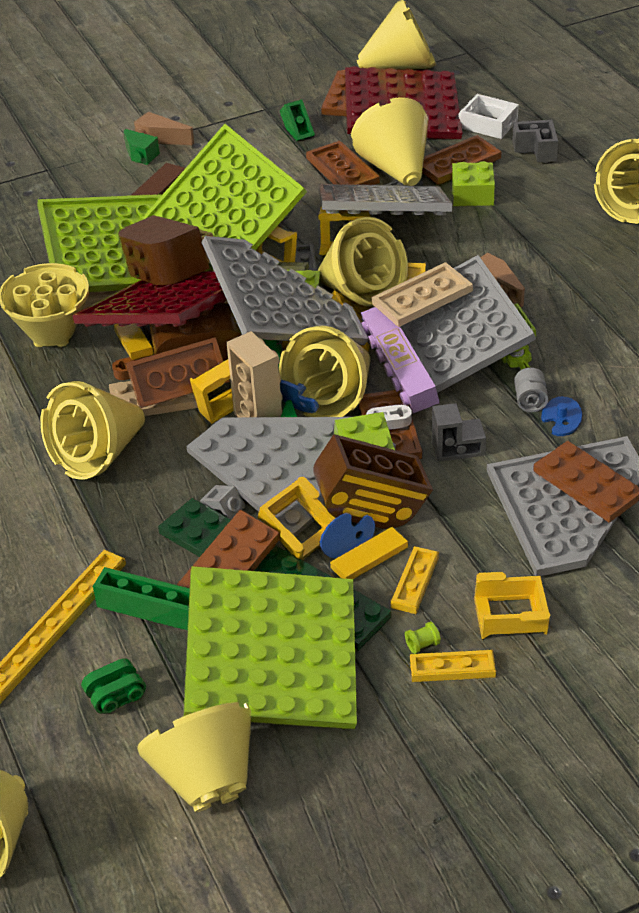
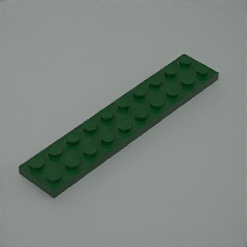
[158,498,391,651]

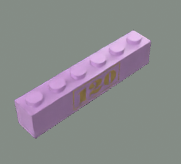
[361,307,439,413]

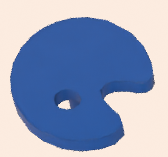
[280,380,319,413]
[541,396,582,436]
[320,513,375,559]

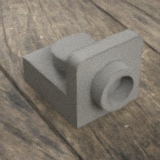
[200,485,245,520]

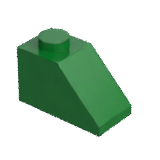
[280,99,315,141]
[124,129,160,165]

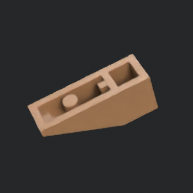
[134,112,194,145]
[480,253,525,307]

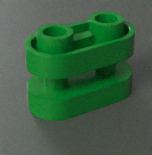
[81,658,146,714]

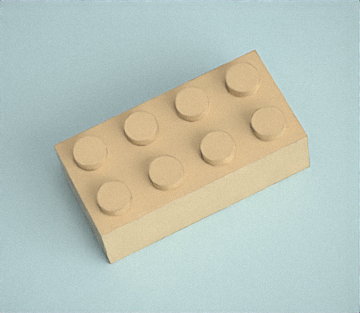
[227,331,283,418]

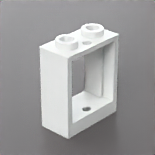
[459,94,519,139]

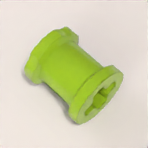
[405,621,441,654]

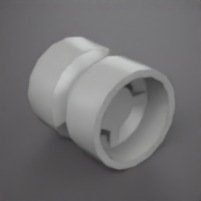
[514,368,548,412]

